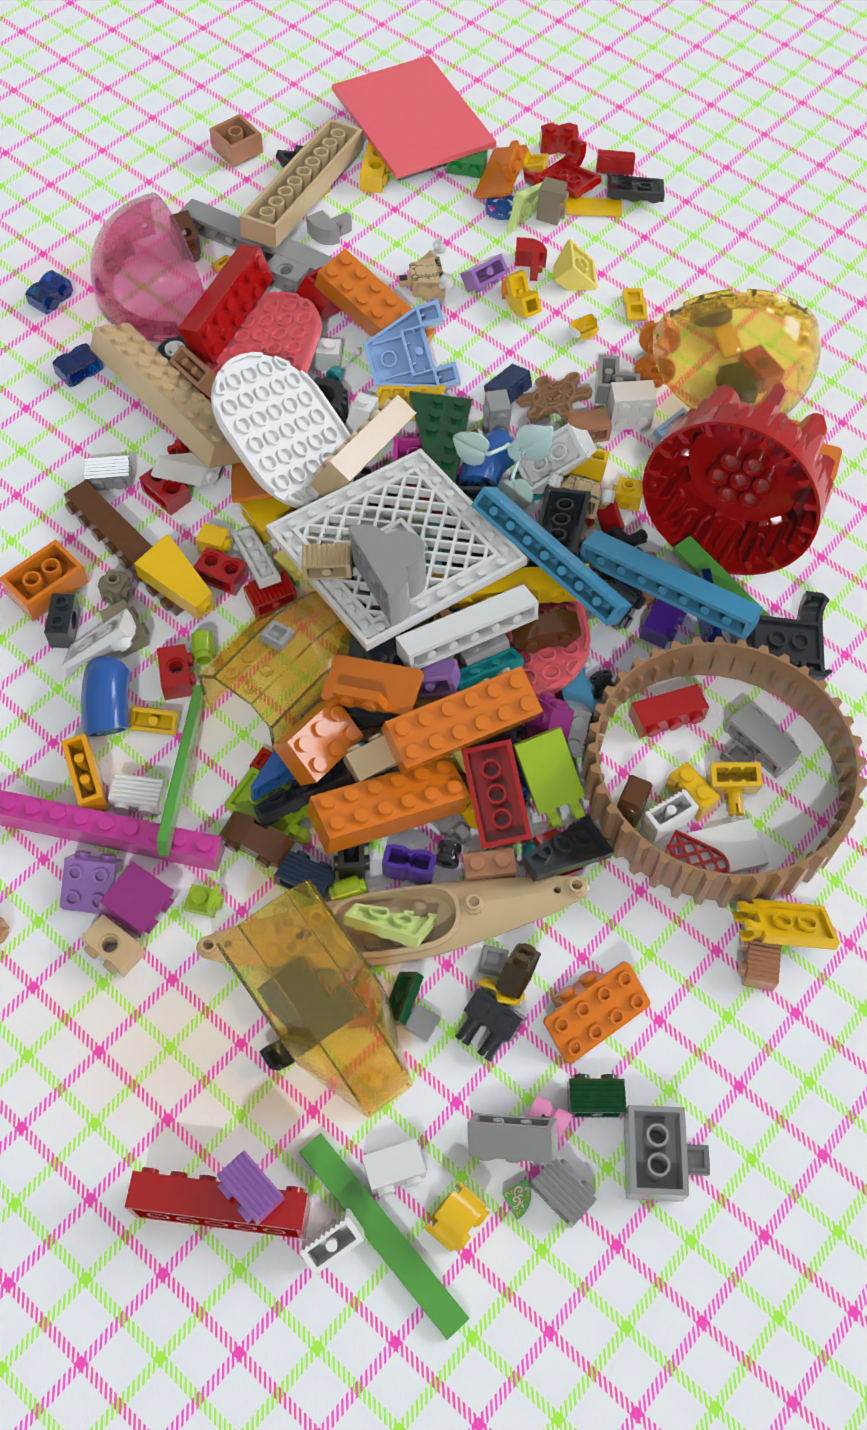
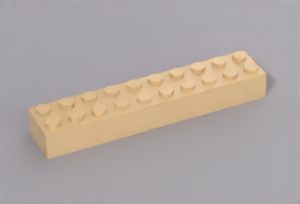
[240,118,363,249]
[90,323,242,468]

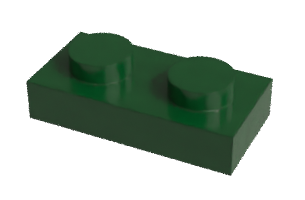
[381,972,424,1026]

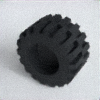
[313,376,349,425]

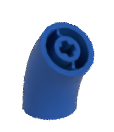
[457,428,515,488]
[81,656,131,737]

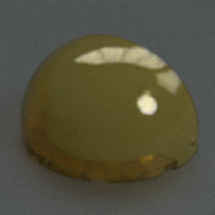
[653,288,821,415]

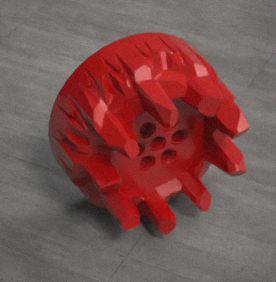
[642,382,835,576]

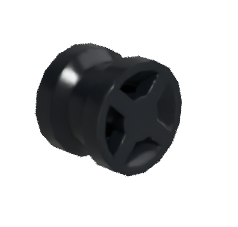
[589,669,615,698]
[436,839,462,869]

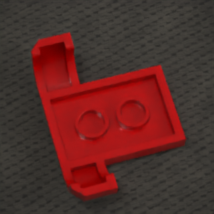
[523,138,602,200]

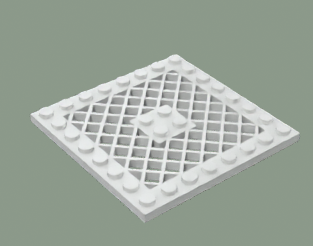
[266,449,527,651]

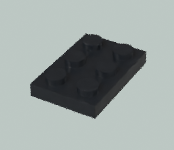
[607,174,665,203]

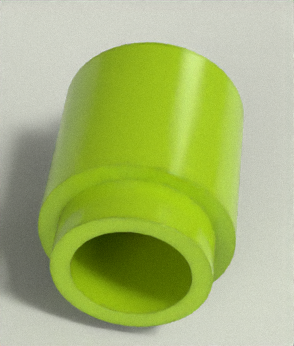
[190,629,216,665]
[328,874,368,901]

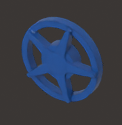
[485,195,514,221]

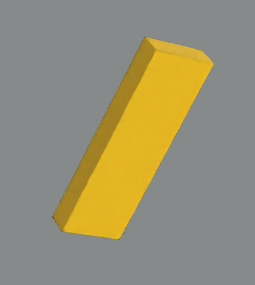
[565,197,622,217]

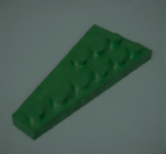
[409,391,472,483]

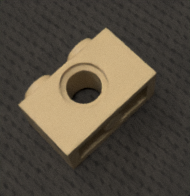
[81,914,146,977]

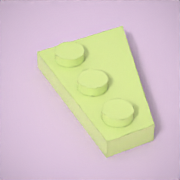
[507,182,542,233]
[343,903,437,948]

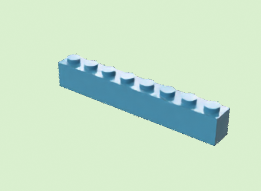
[471,487,632,626]
[579,529,763,640]

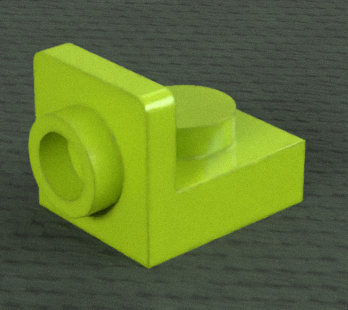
[183,884,224,918]

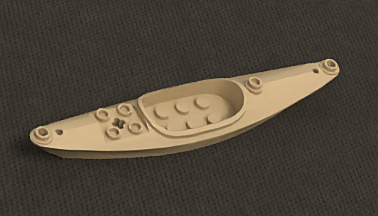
[196,876,589,968]

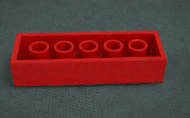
[178,244,274,363]
[125,1167,311,1239]

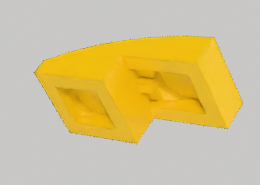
[521,148,550,172]
[622,288,648,321]

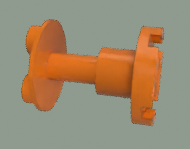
[634,319,680,388]

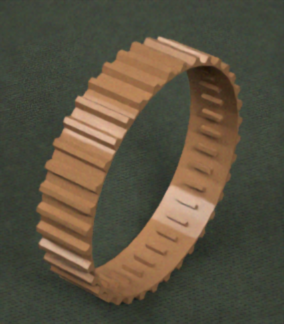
[581,636,867,908]

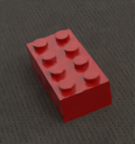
[461,739,533,851]

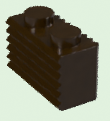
[495,943,541,999]

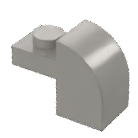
[306,210,352,245]

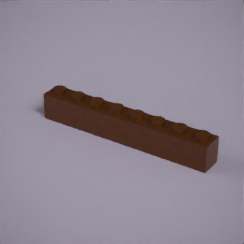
[64,480,185,616]

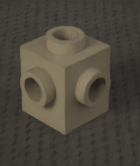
[98,568,134,605]

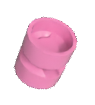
[527,1095,573,1143]

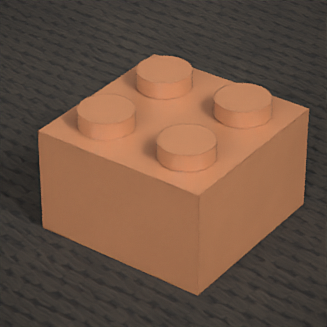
[209,114,263,167]

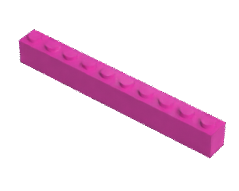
[0,790,225,872]

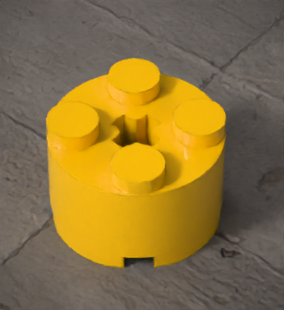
[423,1181,490,1252]

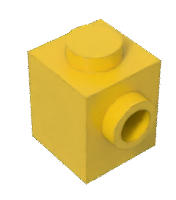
[195,523,233,554]

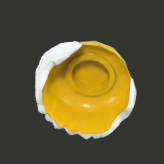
[569,314,601,341]

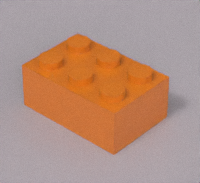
[0,539,89,621]
[272,697,364,786]

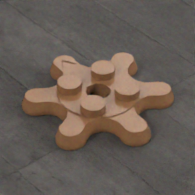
[516,372,593,423]

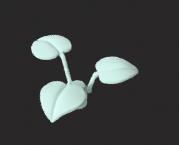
[453,424,553,511]

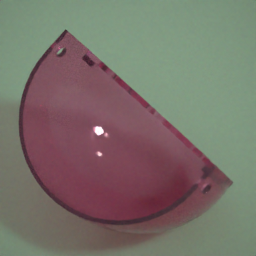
[90,192,204,342]

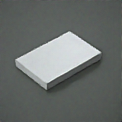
[680,818,769,874]

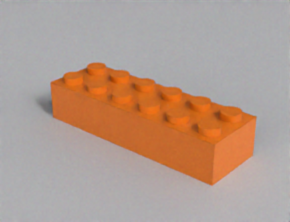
[315,249,436,344]
[381,666,543,775]
[307,756,470,855]

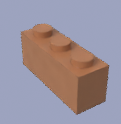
[169,345,217,398]

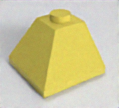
[553,239,598,290]

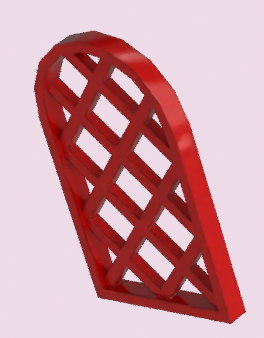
[665,829,730,873]

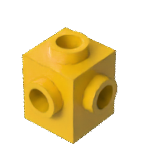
[612,476,643,512]

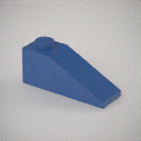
[251,750,295,802]

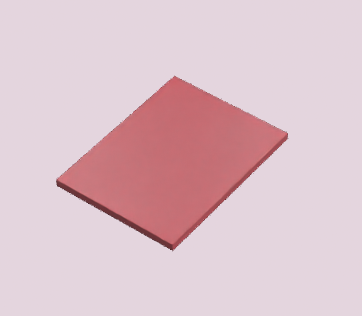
[332,55,497,179]

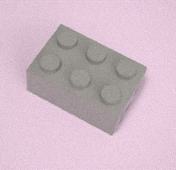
[624,1105,689,1202]

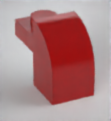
[515,237,547,281]

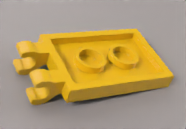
[732,898,840,950]

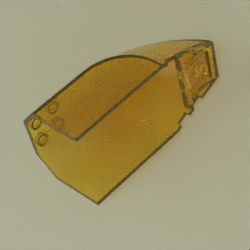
[198,590,352,751]
[216,880,413,1119]

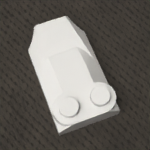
[513,423,597,495]
[62,608,136,680]

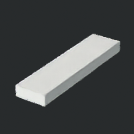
[232,527,281,589]

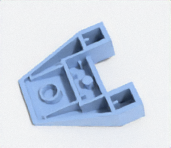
[363,299,461,390]

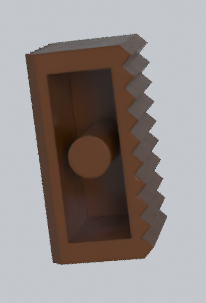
[617,775,653,828]

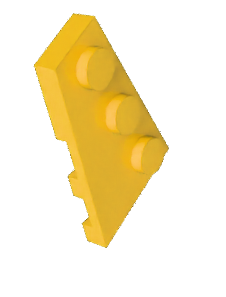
[375,385,446,422]

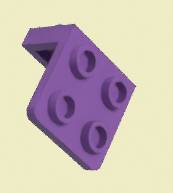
[60,850,124,915]

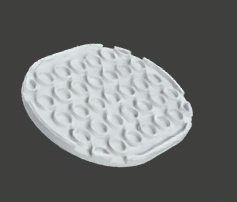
[211,352,359,509]

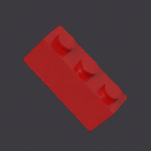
[628,684,709,738]

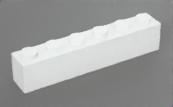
[396,584,539,669]

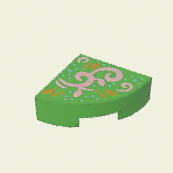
[502,1179,531,1220]

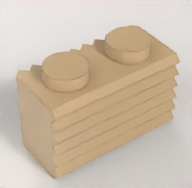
[301,542,352,580]

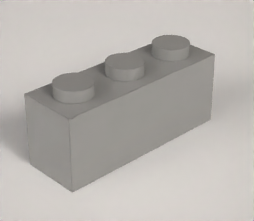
[723,702,802,779]
[467,1113,559,1165]

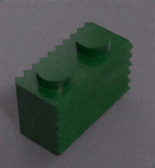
[567,1074,627,1118]

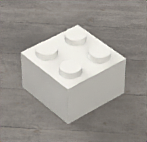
[606,380,657,430]

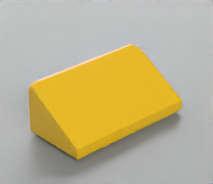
[129,706,182,736]

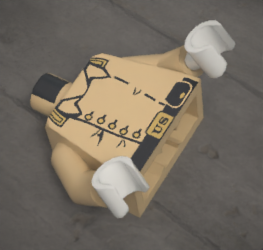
[398,238,453,300]
[547,472,616,519]

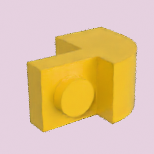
[504,269,542,319]

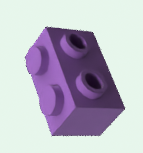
[460,253,509,293]

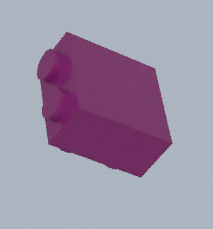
[521,692,574,743]
[98,861,174,938]

